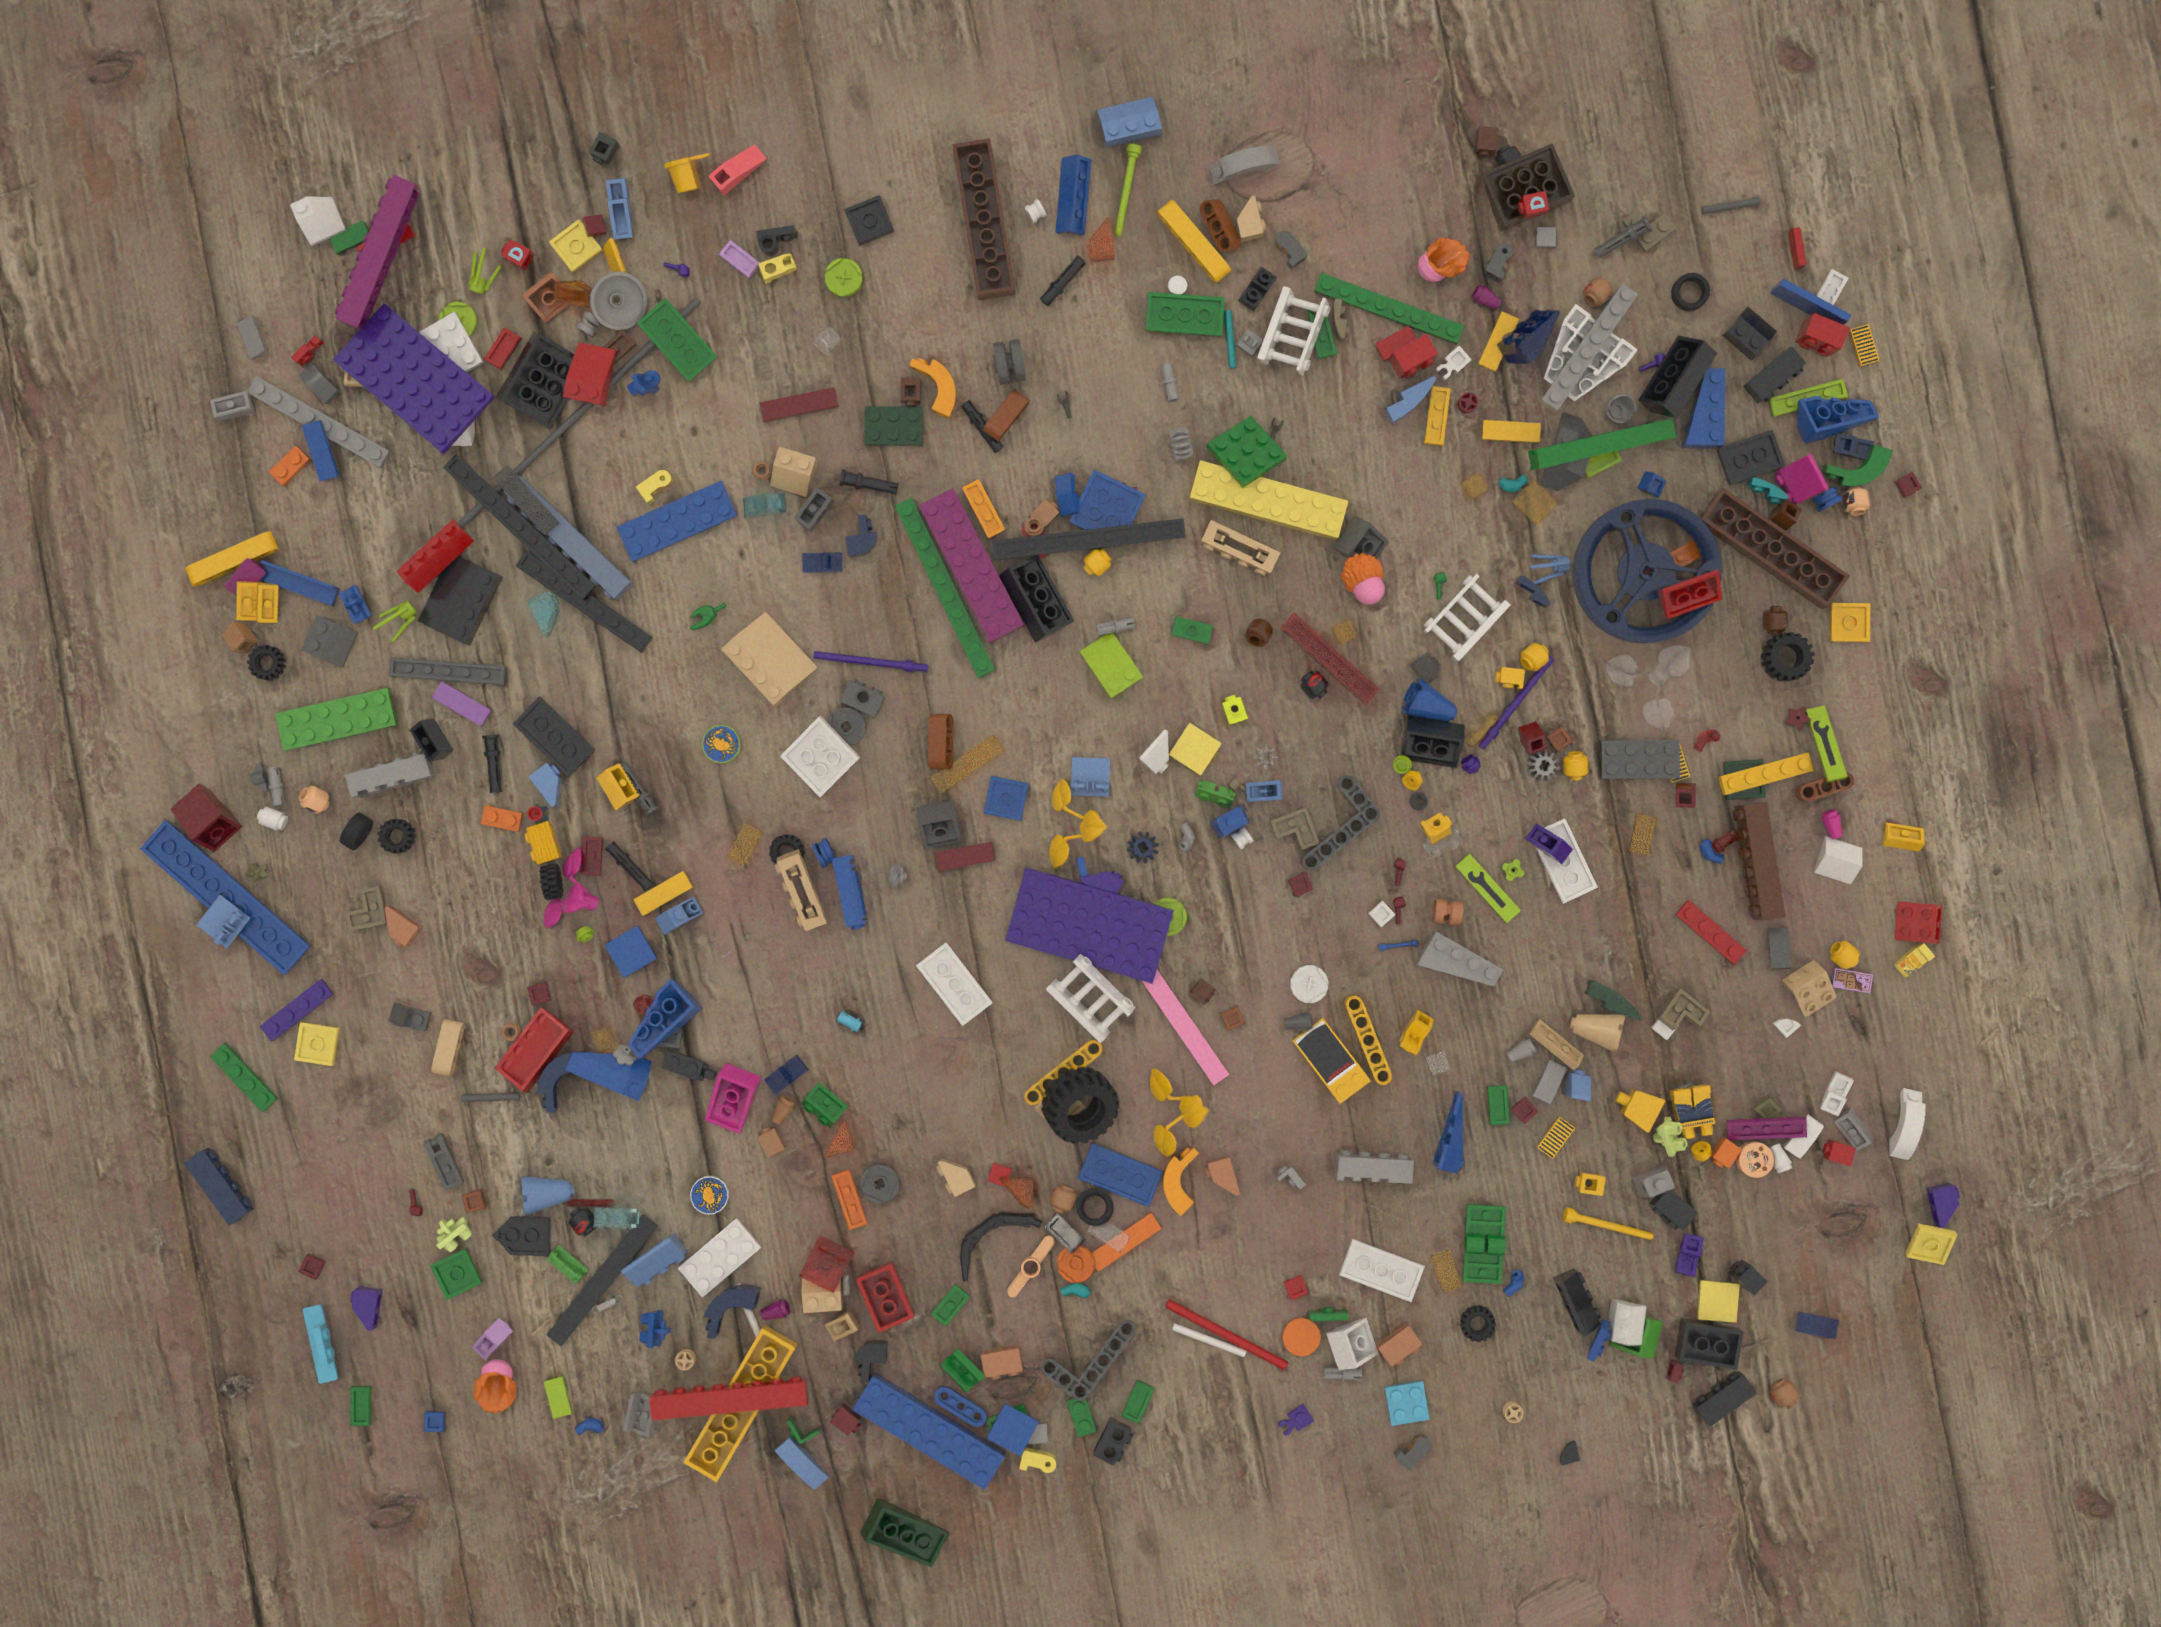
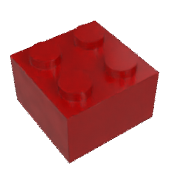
[1795,313,1850,357]
[1388,334,1438,379]

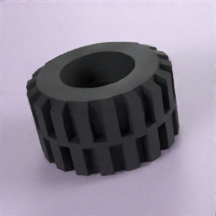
[1761,632,1815,682]

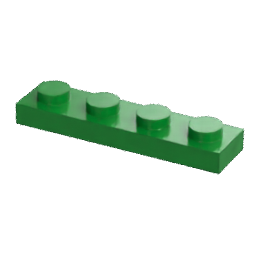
[210,1043,278,1112]

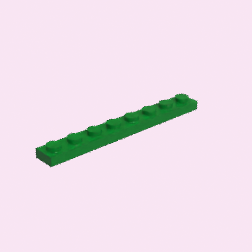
[1314,273,1464,345]

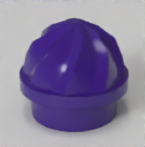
[1461,754,1481,774]

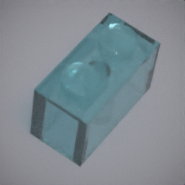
[594,1208,639,1228]

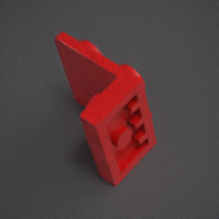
[1895,902,1943,944]

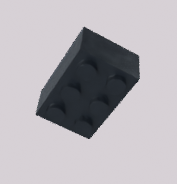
[1675,1318,1744,1370]

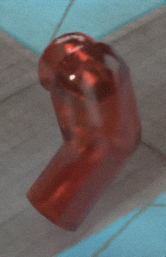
[1693,729,1721,752]

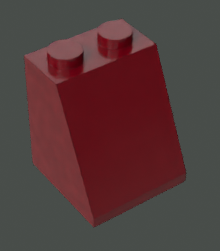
[170,784,243,852]

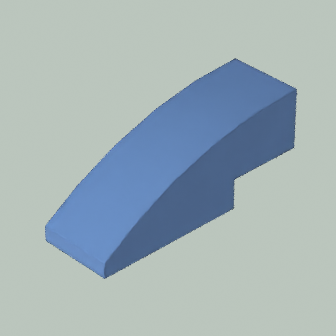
[605,177,633,240]
[1384,376,1436,425]
[775,1435,829,1490]

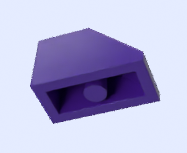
[1525,823,1573,864]
[1079,870,1124,893]
[1926,1183,1960,1228]
[350,1286,383,1331]

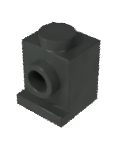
[589,132,620,165]

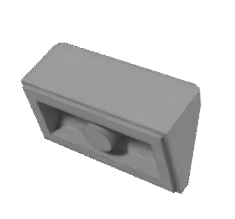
[237,315,269,360]
[210,390,255,421]
[1833,1108,1874,1152]

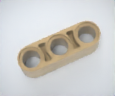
[431,1019,465,1077]

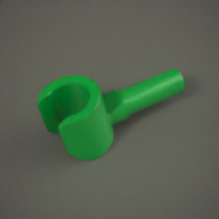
[1434,572,1447,600]

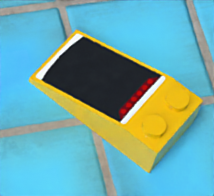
[1292,1018,1371,1104]

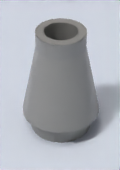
[1507,1038,1537,1063]

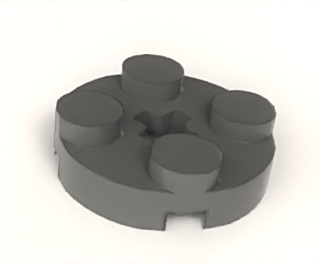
[828,708,866,746]
[860,1164,899,1203]

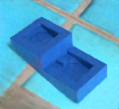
[1055,472,1079,517]

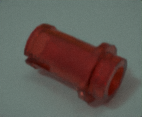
[1712,830,1738,853]

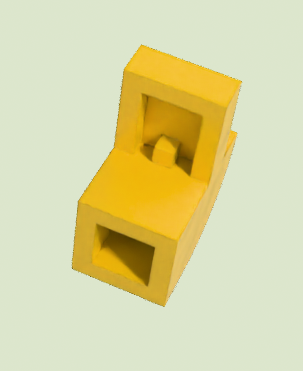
[1399,1010,1434,1055]

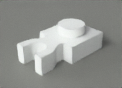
[1436,346,1472,381]

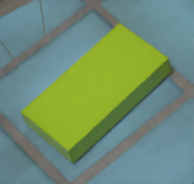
[1585,451,1622,479]
[544,1376,573,1419]

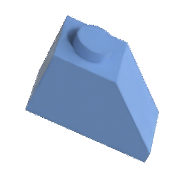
[529,763,562,808]
[1564,1069,1591,1101]

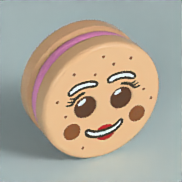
[1735,1141,1774,1178]

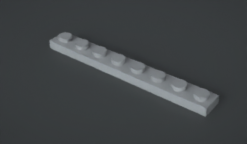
[1540,283,1638,413]
[248,376,391,468]

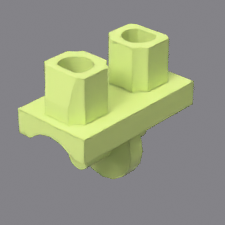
[1653,1117,1688,1156]
[436,1216,472,1252]

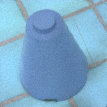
[521,1176,574,1215]

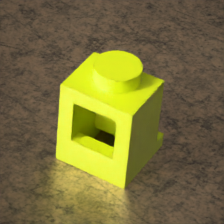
[1222,695,1248,725]

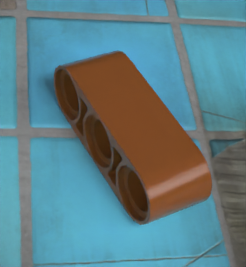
[1200,199,1241,252]
[983,389,1030,441]
[928,714,954,769]
[1795,772,1854,801]

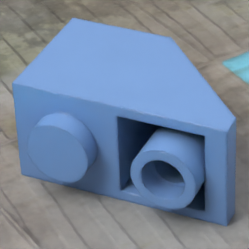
[655,897,703,935]

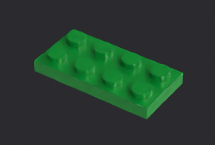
[1146,292,1225,337]
[637,298,717,382]

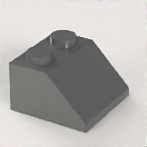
[1333,516,1389,559]
[301,615,358,667]
[916,800,962,850]

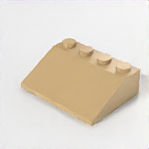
[721,612,818,707]

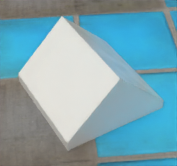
[1813,836,1862,884]

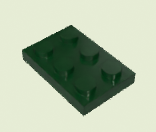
[865,406,923,446]

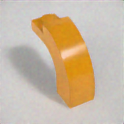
[909,358,957,420]
[1163,1146,1199,1216]

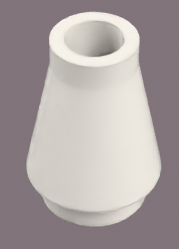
[1769,1143,1792,1173]

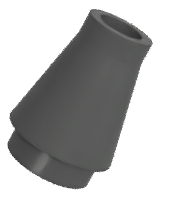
[1284,1012,1313,1031]

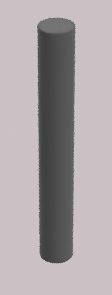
[1701,197,1760,214]
[461,1092,520,1102]

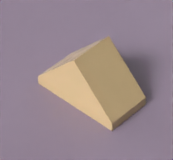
[825,1309,860,1341]

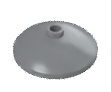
[590,271,647,330]

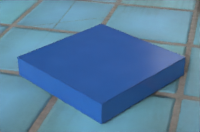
[984,776,1029,821]
[605,925,658,978]
[986,1403,1039,1457]

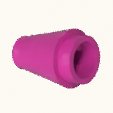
[1821,809,1843,839]

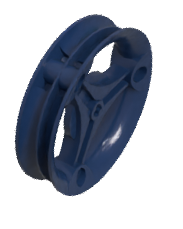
[1572,499,1722,643]

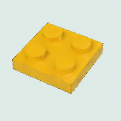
[1830,603,1870,642]

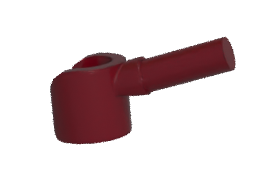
[1393,858,1406,886]
[1393,896,1406,924]
[409,1189,423,1216]

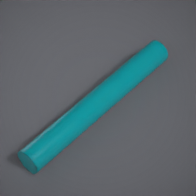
[1224,310,1237,369]

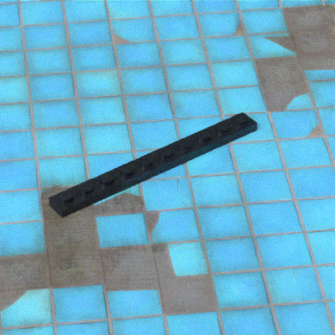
[443,454,596,600]
[992,518,1186,560]

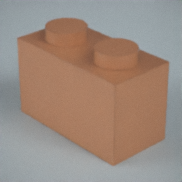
[1376,1322,1422,1367]
[981,1345,1023,1380]

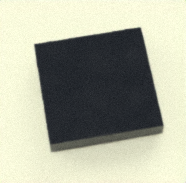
[844,195,894,246]

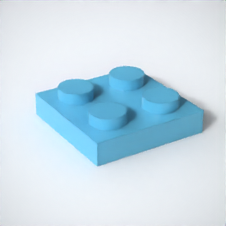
[1384,1380,1430,1426]

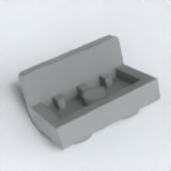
[623,1392,656,1437]

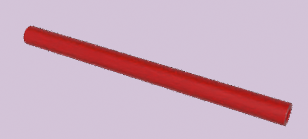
[1165,1299,1288,1370]

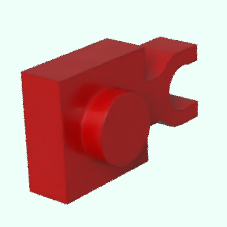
[291,335,324,366]

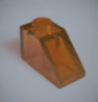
[1086,217,1115,263]

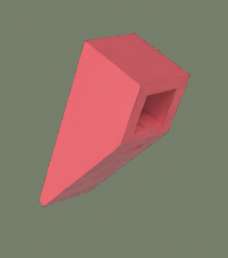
[708,144,767,196]

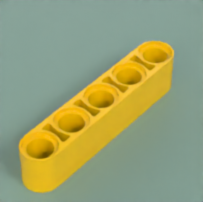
[1157,199,1231,283]
[185,531,279,587]
[1344,995,1392,1085]
[1025,1039,1102,1105]

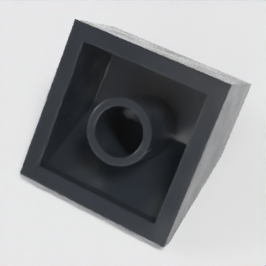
[1722,307,1777,360]

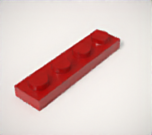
[1675,900,1747,965]

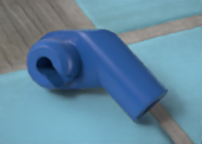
[1700,839,1724,864]
[1503,1270,1524,1297]
[574,1417,604,1435]

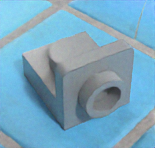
[1276,1164,1306,1189]

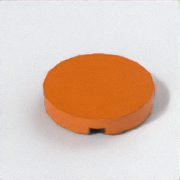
[1057,1245,1095,1283]
[1282,1317,1321,1357]

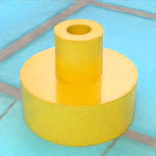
[1402,771,1423,791]
[1691,1141,1712,1162]

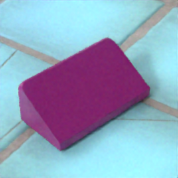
[224,558,266,595]

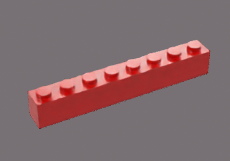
[649,1376,809,1420]

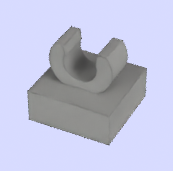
[1236,329,1263,357]

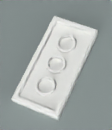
[1535,818,1598,904]
[916,942,993,1026]
[1339,1238,1425,1302]

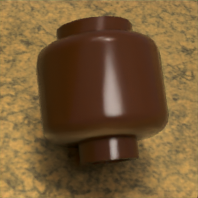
[1762,606,1788,634]
[1245,619,1273,647]

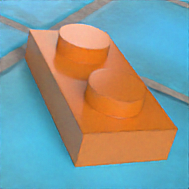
[269,446,311,486]
[481,805,524,832]

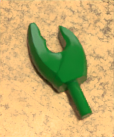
[690,603,727,630]

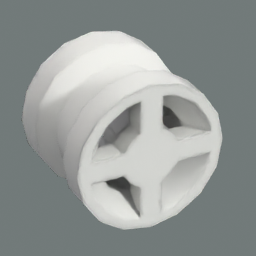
[1024,199,1047,224]
[1230,826,1254,850]

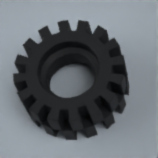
[247,645,286,680]
[377,819,416,853]
[769,834,805,866]
[540,864,563,900]
[1460,1305,1496,1342]

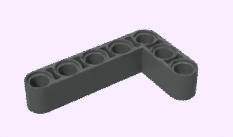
[1301,775,1380,870]
[1041,1320,1136,1401]

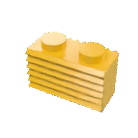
[596,764,639,810]
[524,821,562,865]

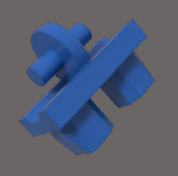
[627,370,660,396]
[338,585,372,624]
[639,1310,671,1348]

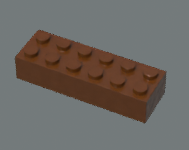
[1733,802,1786,920]

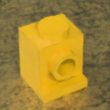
[1494,667,1525,690]
[1420,812,1452,844]
[1574,1172,1606,1196]

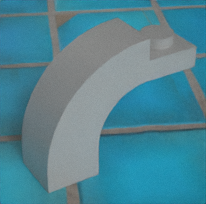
[1209,146,1280,185]

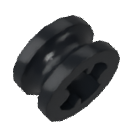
[1409,793,1428,810]

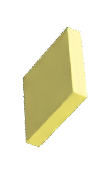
[549,219,603,273]
[1169,723,1222,776]
[294,1022,340,1066]
[1905,1223,1957,1265]
[1697,1280,1740,1323]

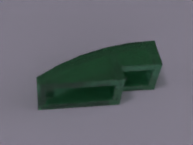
[1584,979,1642,1021]

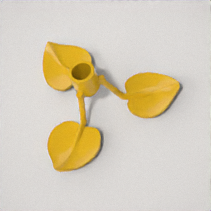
[1049,778,1107,869]
[1150,1068,1208,1157]

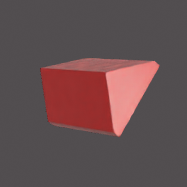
[1657,569,1722,619]

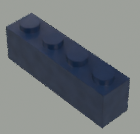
[184,1148,254,1226]

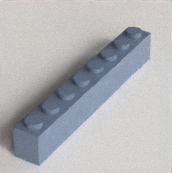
[504,476,633,600]

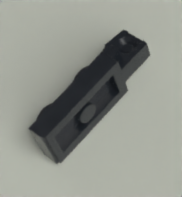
[662,1050,717,1081]

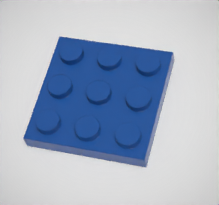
[1069,470,1146,547]

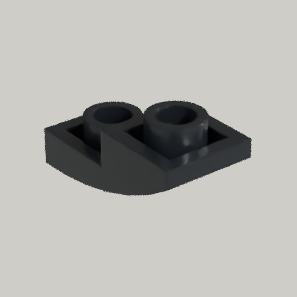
[1238,266,1277,311]

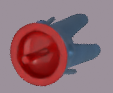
[527,804,548,824]

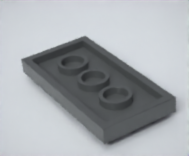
[1601,740,1680,779]

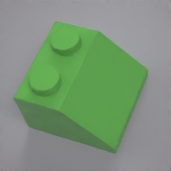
[1609,1315,1663,1359]

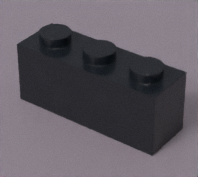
[1743,346,1806,403]
[1692,1371,1757,1427]

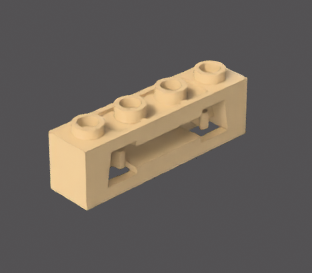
[1201,520,1280,576]
[775,849,827,932]

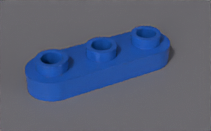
[934,1386,987,1427]

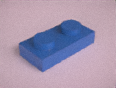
[1587,1319,1612,1362]

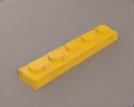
[1718,752,1814,795]

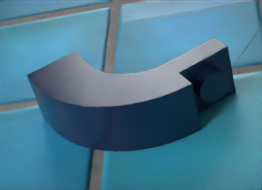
[537,1051,584,1113]
[704,1284,761,1339]

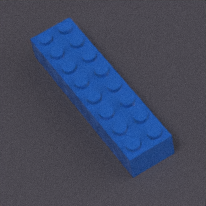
[852,1372,1005,1490]

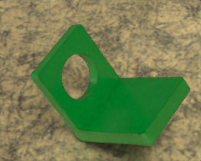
[787,1416,821,1444]

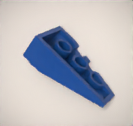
[1797,396,1879,444]
[565,1051,652,1101]

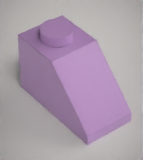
[472,1318,513,1360]

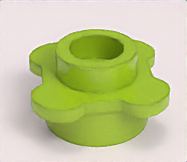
[1502,859,1524,881]

